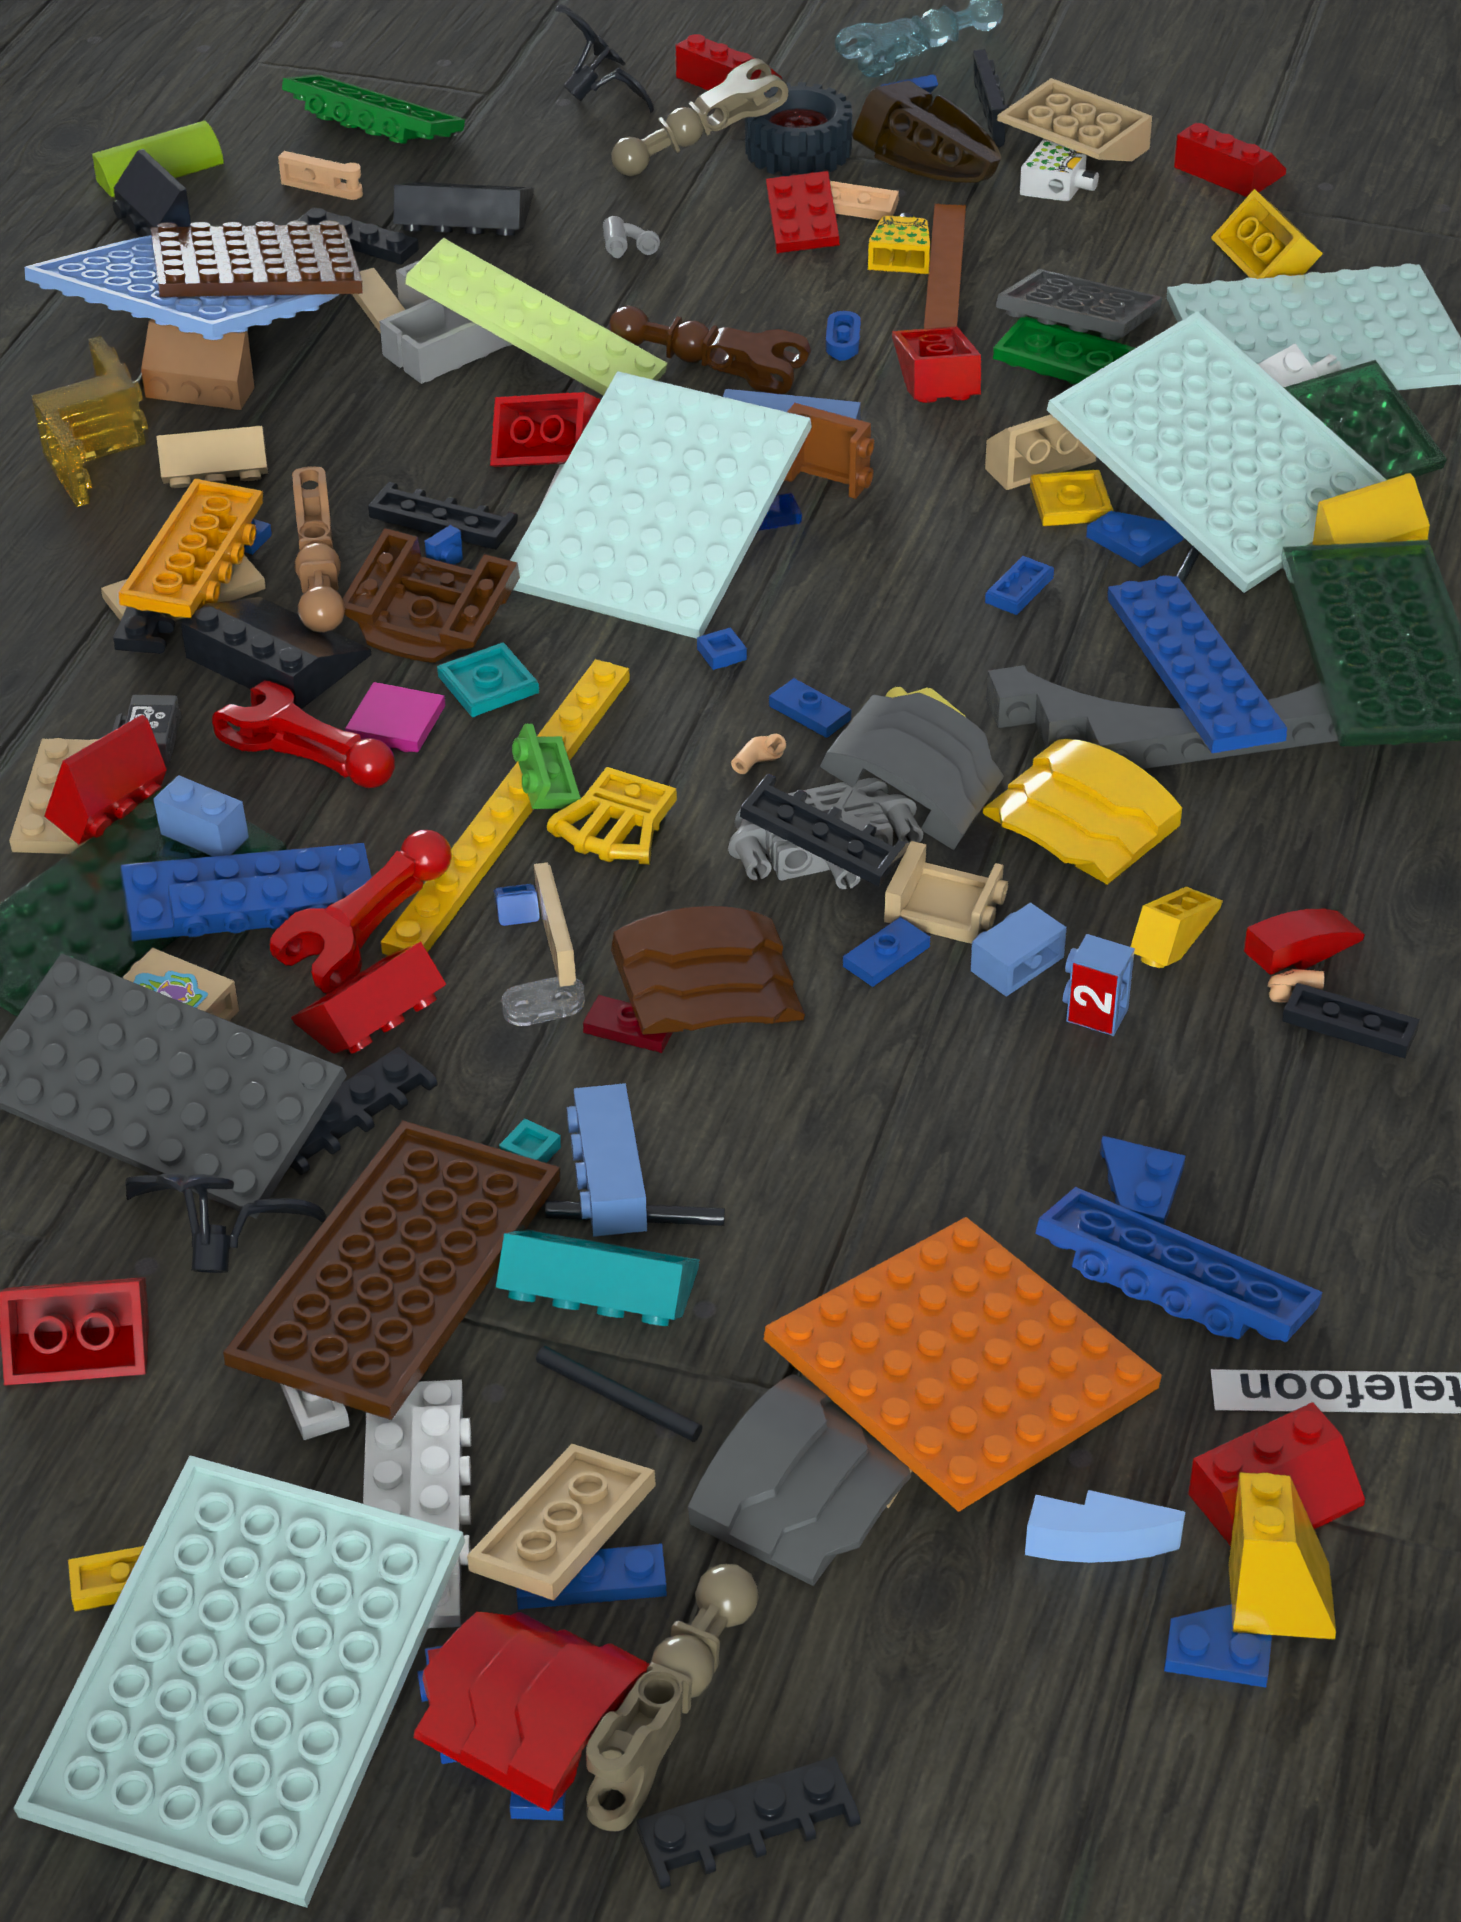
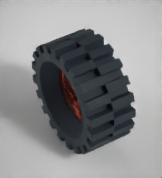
[745,82,852,176]

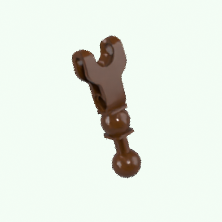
[608,306,811,394]

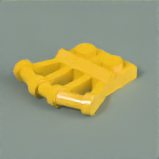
[547,767,677,865]

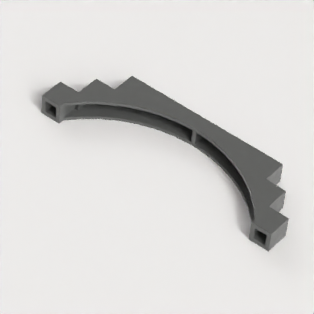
[986,610,1437,769]

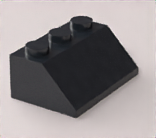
[112,149,191,237]

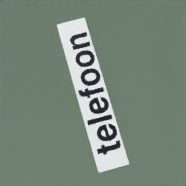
[1211,1369,1461,1413]

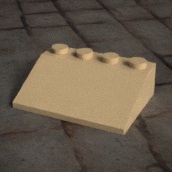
[997,78,1152,161]

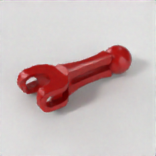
[212,681,395,788]
[270,829,452,994]

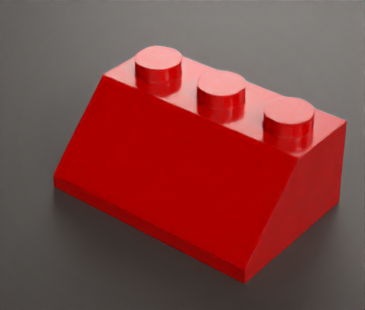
[676,34,782,92]
[1174,123,1286,197]
[490,392,601,467]
[44,714,167,845]
[291,941,447,1054]
[0,1277,149,1385]
[1188,1402,1365,1546]

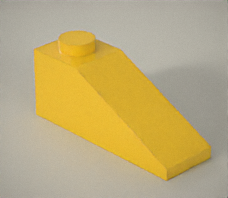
[1130,887,1223,968]

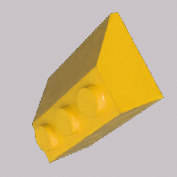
[1211,189,1323,279]
[1310,473,1430,584]

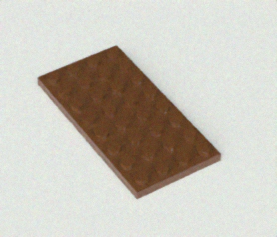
[223,1120,560,1420]

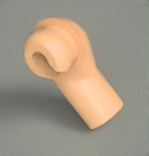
[731,733,786,774]
[1267,969,1324,1003]

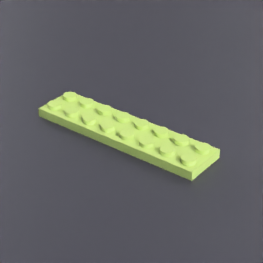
[405,238,667,396]

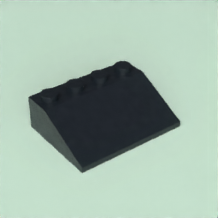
[394,182,534,235]
[181,597,371,709]

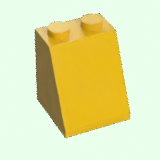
[1229,1473,1336,1639]

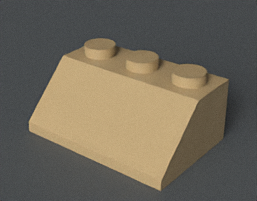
[985,414,1096,490]
[157,426,268,488]

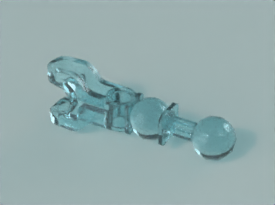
[835,0,1004,77]

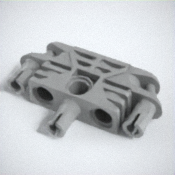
[728,778,924,889]

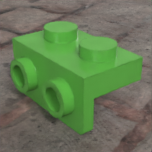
[512,724,581,809]

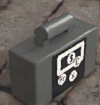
[112,695,182,767]

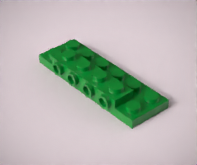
[282,74,465,144]
[993,316,1135,385]

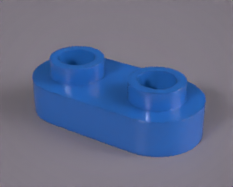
[826,311,861,361]

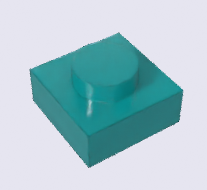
[499,1118,561,1163]

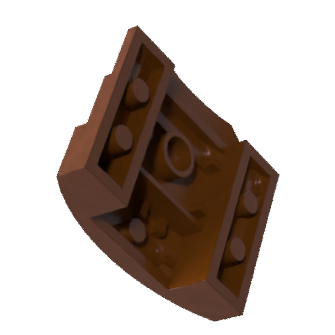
[343,528,520,663]
[611,906,805,1035]

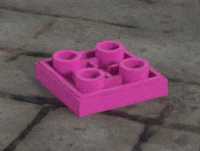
[345,682,445,752]

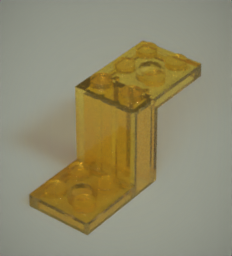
[32,336,148,507]

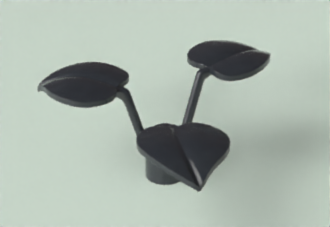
[555,4,654,113]
[125,1174,327,1273]

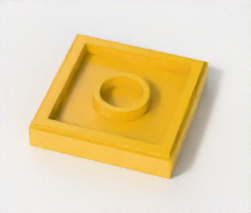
[1030,470,1113,526]

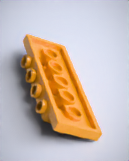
[119,479,263,618]

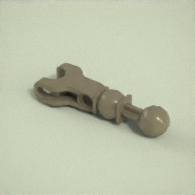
[611,58,788,177]
[586,1564,759,1831]

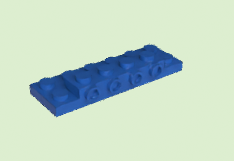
[121,843,372,941]
[1035,1187,1323,1342]

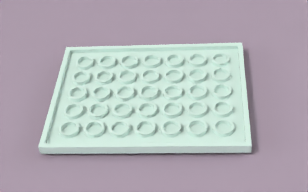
[1166,264,1461,396]
[1047,311,1386,593]
[510,371,812,639]
[14,1456,465,1908]

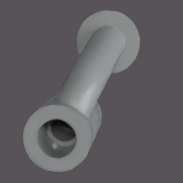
[603,216,660,258]

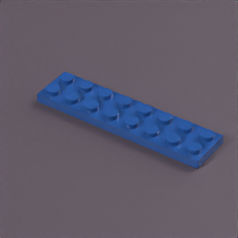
[1107,576,1287,753]

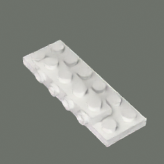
[363,1380,471,1628]

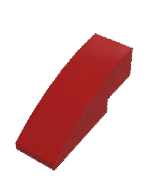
[1244,909,1365,975]

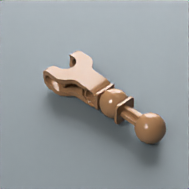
[292,467,345,633]

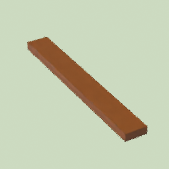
[924,204,966,329]

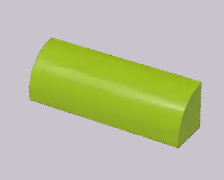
[92,120,224,197]

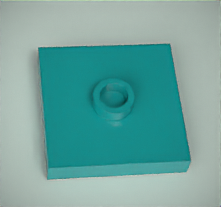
[437,642,539,717]

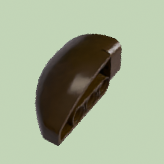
[853,81,1001,182]

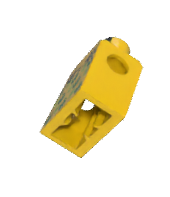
[868,213,930,274]

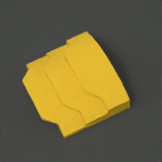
[983,739,1182,885]

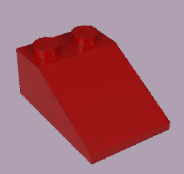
[892,326,981,403]

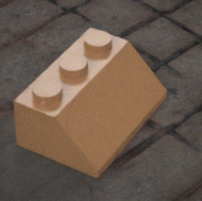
[141,319,255,410]

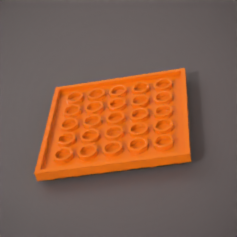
[763,1217,1162,1512]

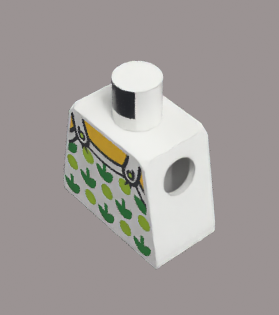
[1020,140,1099,201]

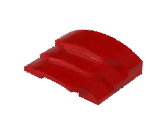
[413,1612,650,1812]

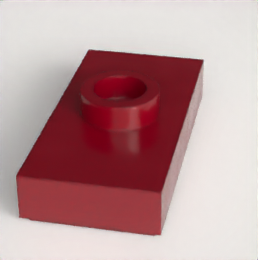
[583,995,673,1053]

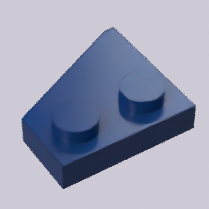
[1086,511,1185,567]
[1100,1136,1186,1225]
[1164,1604,1272,1687]

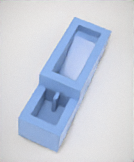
[1025,1490,1185,1563]

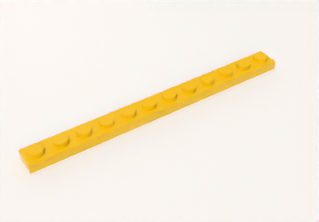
[381,659,630,955]

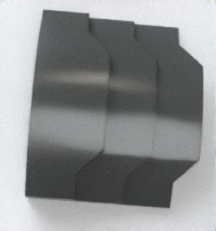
[820,693,1004,850]
[688,1374,911,1586]

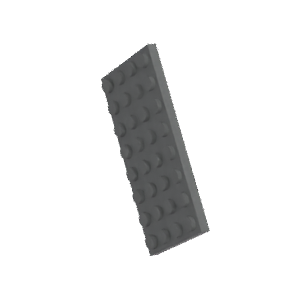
[0,953,347,1219]

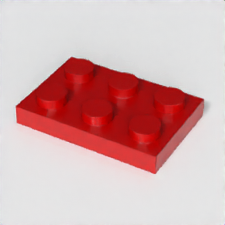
[766,171,840,253]

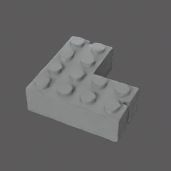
[379,260,513,384]

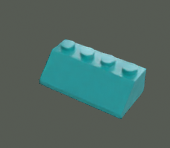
[496,1229,700,1326]

